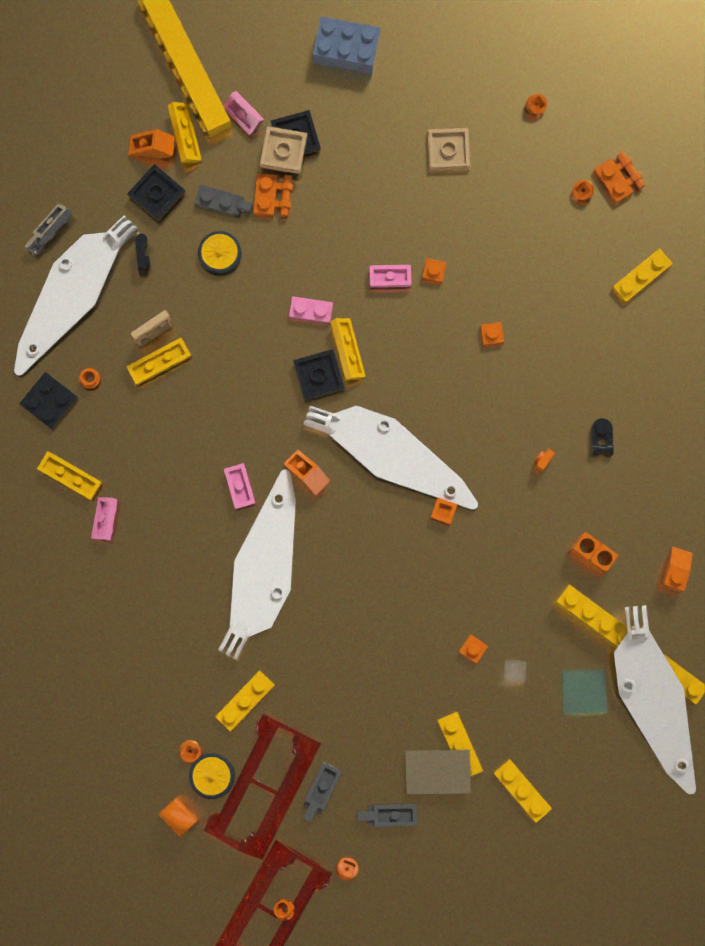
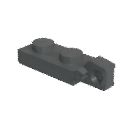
[194,185,253,216]
[24,203,72,256]
[303,762,342,822]
[357,804,417,827]

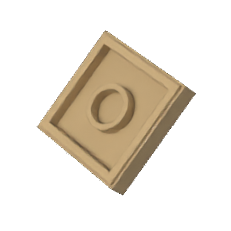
[260,126,307,174]
[428,128,471,171]
[130,310,173,348]

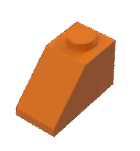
[128,129,175,159]
[283,450,330,495]
[660,546,692,593]

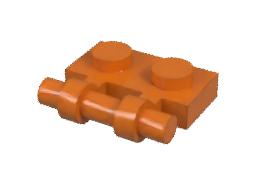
[594,151,645,204]
[253,173,293,217]

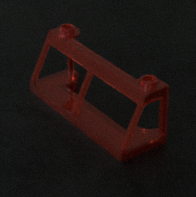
[204,714,321,860]
[215,839,332,946]

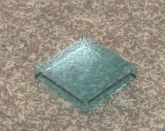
[562,670,607,714]

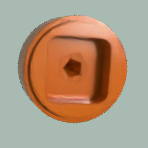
[526,94,547,115]
[573,180,594,201]
[179,740,201,763]
[336,858,358,881]

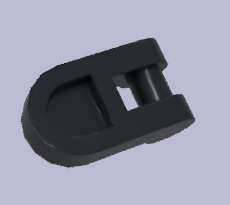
[135,234,150,273]
[591,418,614,456]

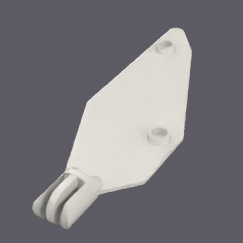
[14,215,138,376]
[303,406,478,510]
[218,470,296,660]
[614,605,696,794]

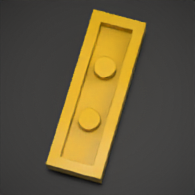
[168,102,202,164]
[612,248,673,303]
[330,318,366,380]
[126,338,192,386]
[37,451,102,501]
[215,670,275,732]
[437,712,483,776]
[493,759,552,823]

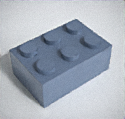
[313,16,381,74]

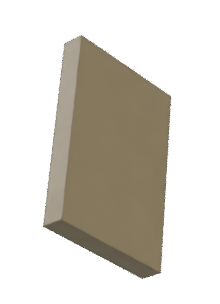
[405,749,472,794]

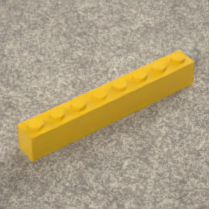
[137,0,232,138]
[554,584,705,705]

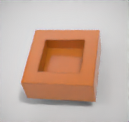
[422,258,447,284]
[480,322,504,346]
[535,448,555,473]
[431,498,457,525]
[459,635,488,664]

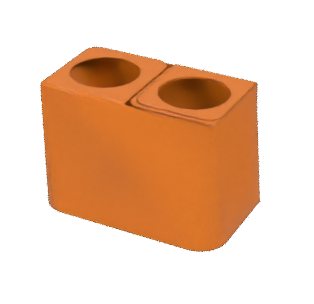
[568,532,619,575]
[158,795,198,837]

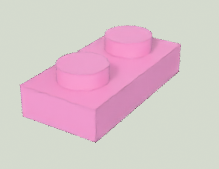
[223,91,264,135]
[369,265,411,288]
[289,296,333,324]
[224,463,256,510]
[91,497,117,541]

